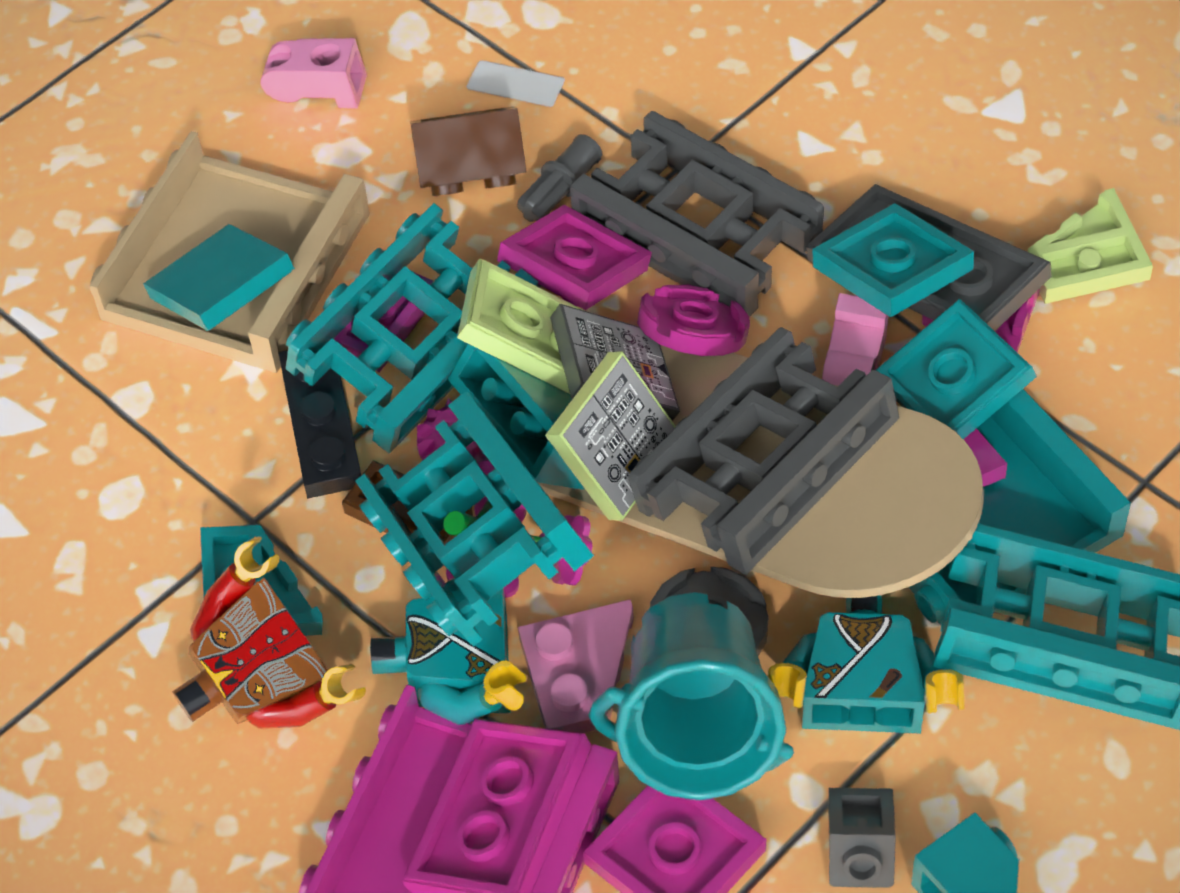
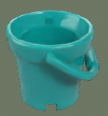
[589,592,794,800]

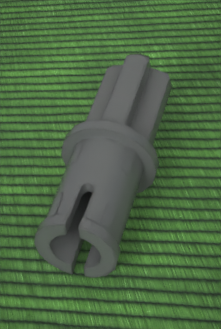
[517,134,603,222]

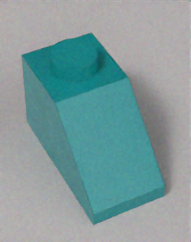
[911,812,1019,893]

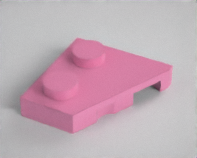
[518,599,634,733]

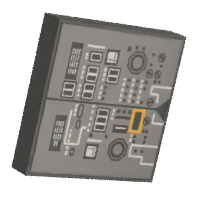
[550,304,680,422]

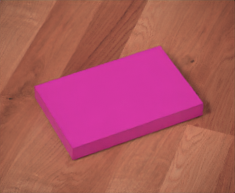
[402,719,592,893]

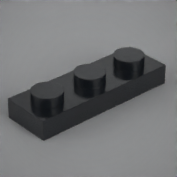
[278,350,361,499]

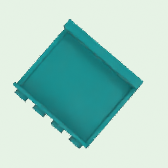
[908,389,1131,625]

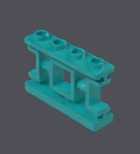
[286,203,538,454]
[355,391,594,647]
[933,523,1180,730]

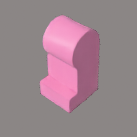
[261,38,367,108]
[822,293,888,386]

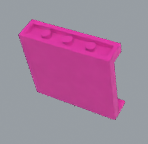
[299,684,619,893]

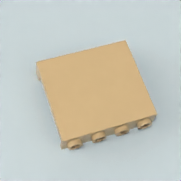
[90,131,370,373]

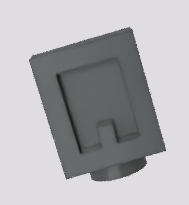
[828,788,896,888]

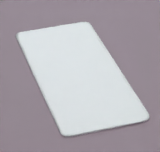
[466,60,565,107]

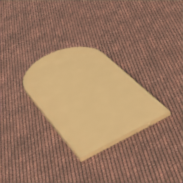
[539,345,984,598]

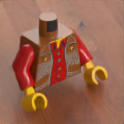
[172,537,366,729]

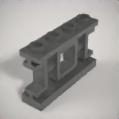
[570,111,824,316]
[628,327,899,575]

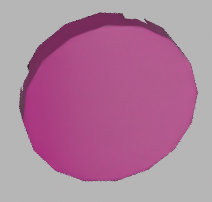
[637,285,750,356]

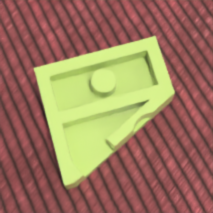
[1027,188,1153,304]

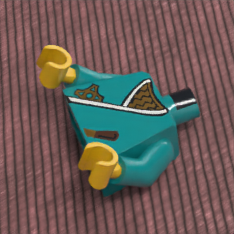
[370,577,527,725]
[768,595,965,734]

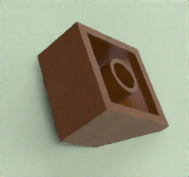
[410,106,527,196]

